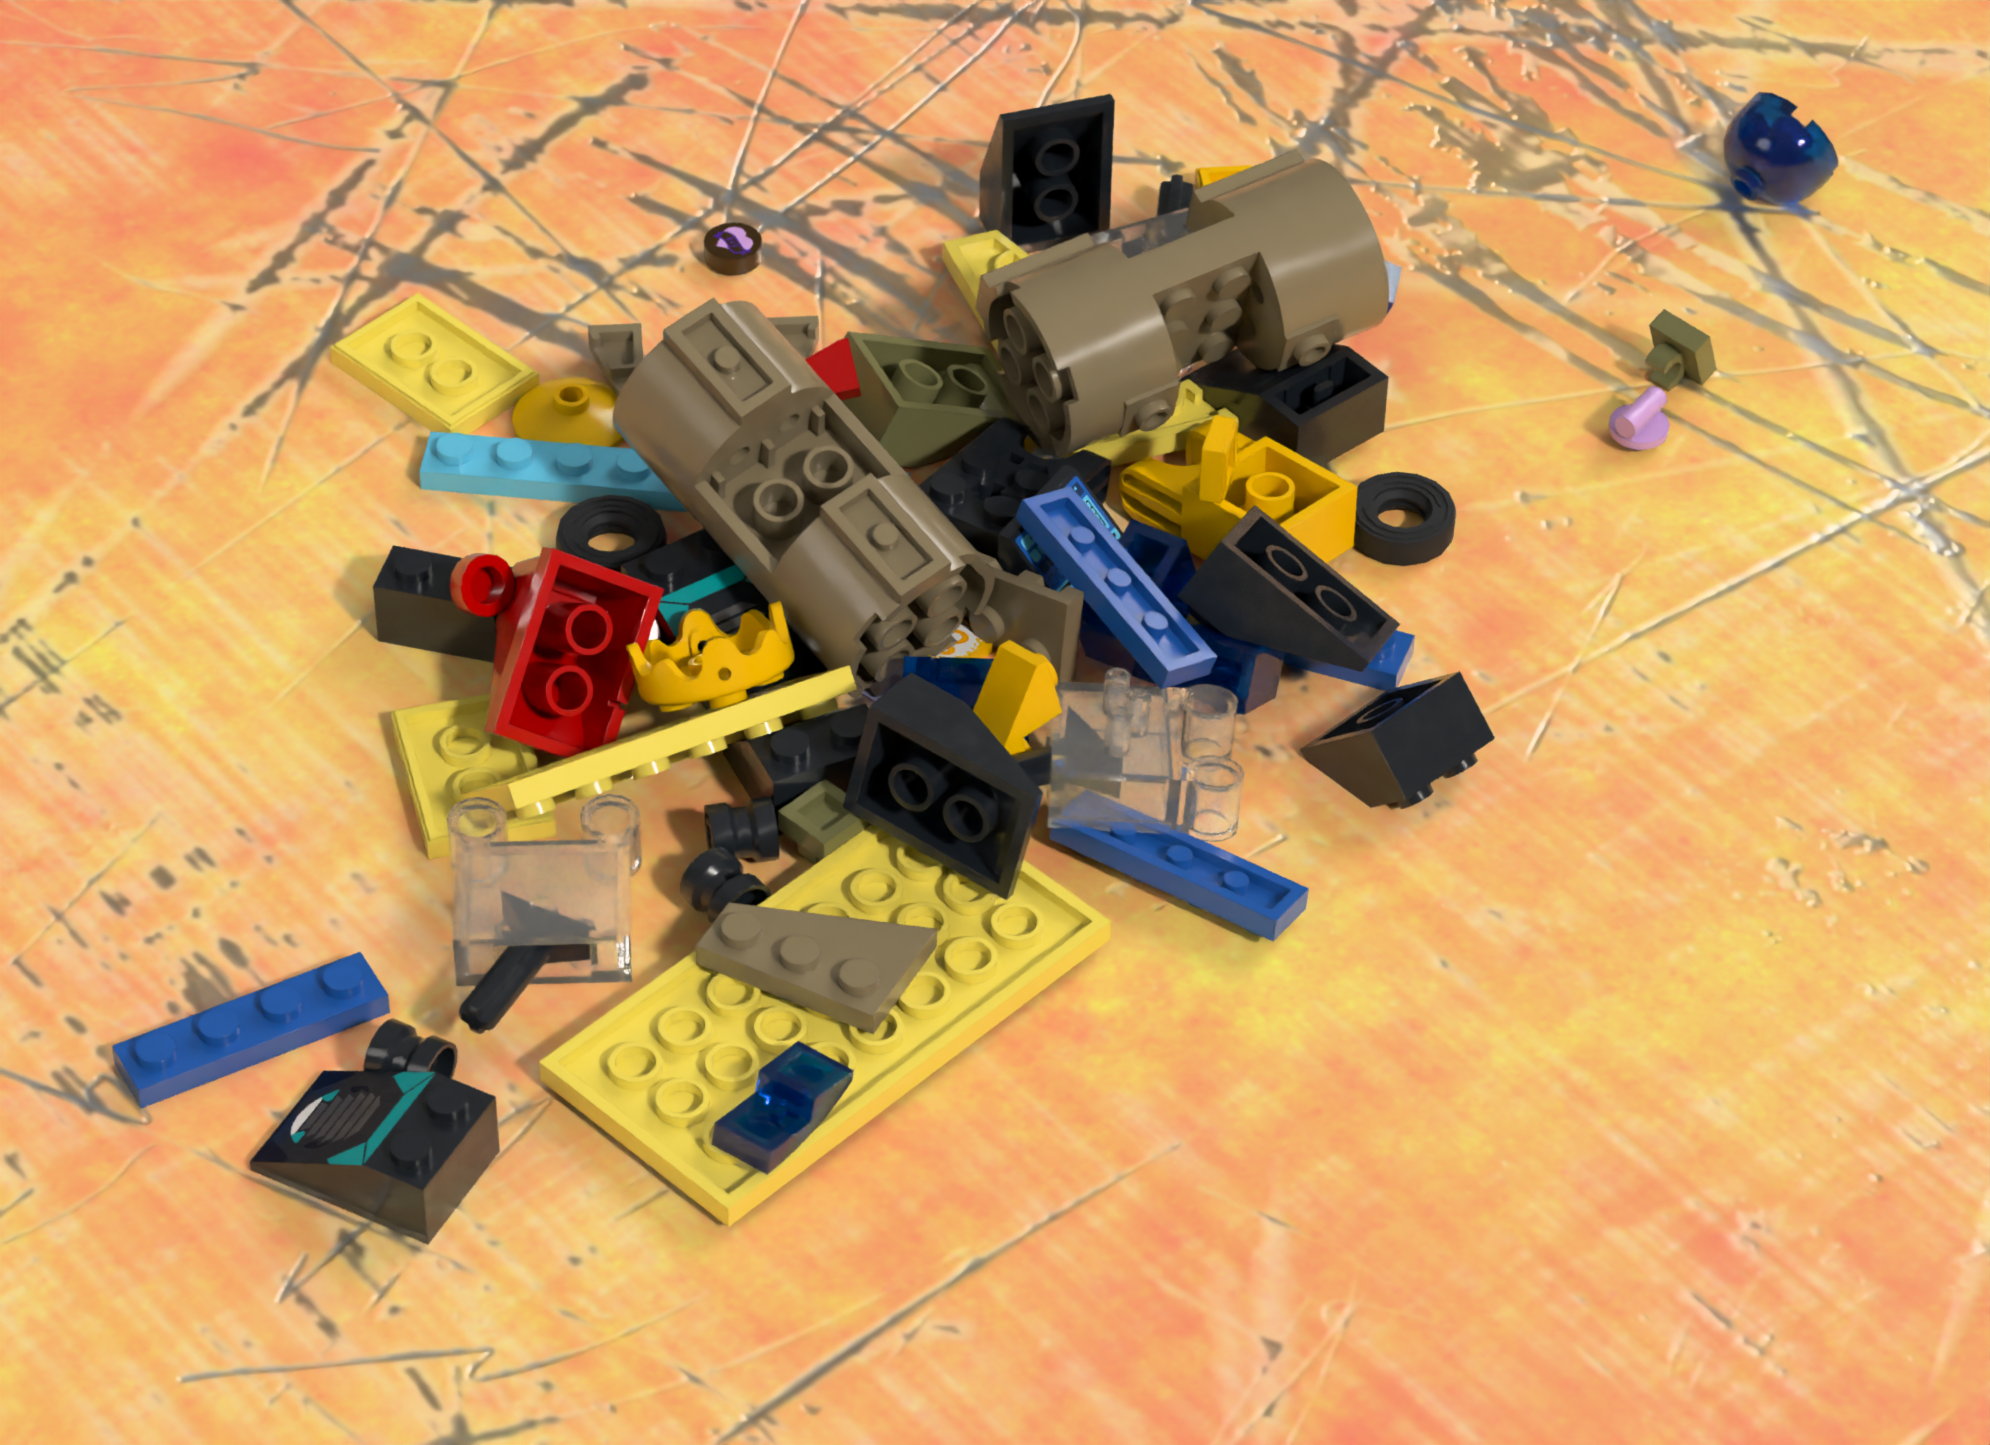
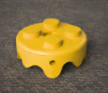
[626,601,794,712]

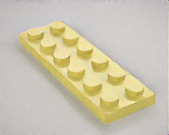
[461,665,857,826]

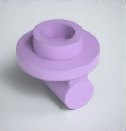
[1609,386,1669,451]

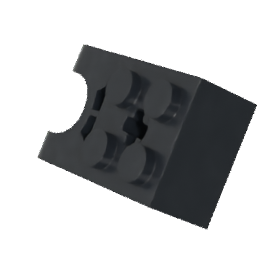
[918,417,1112,562]

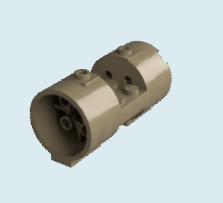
[975,149,1389,457]
[613,297,995,699]

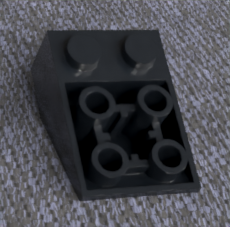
[1179,344,1389,466]

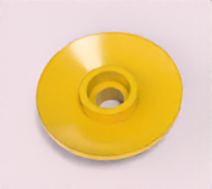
[512,377,625,447]

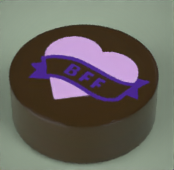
[704,223,762,275]

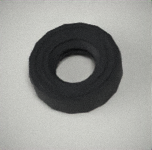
[1354,472,1456,566]
[556,495,667,573]

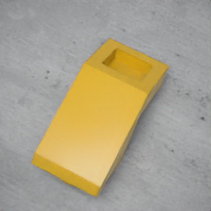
[973,640,1062,756]

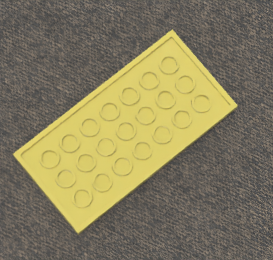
[539,824,1111,1227]

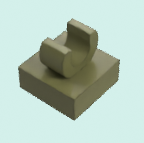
[1645,309,1717,392]
[778,779,871,865]

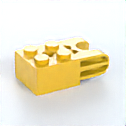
[1119,420,1358,563]

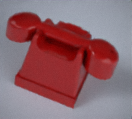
[449,547,664,759]

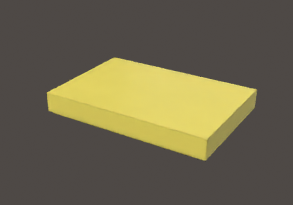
[330,293,539,435]
[390,694,556,860]

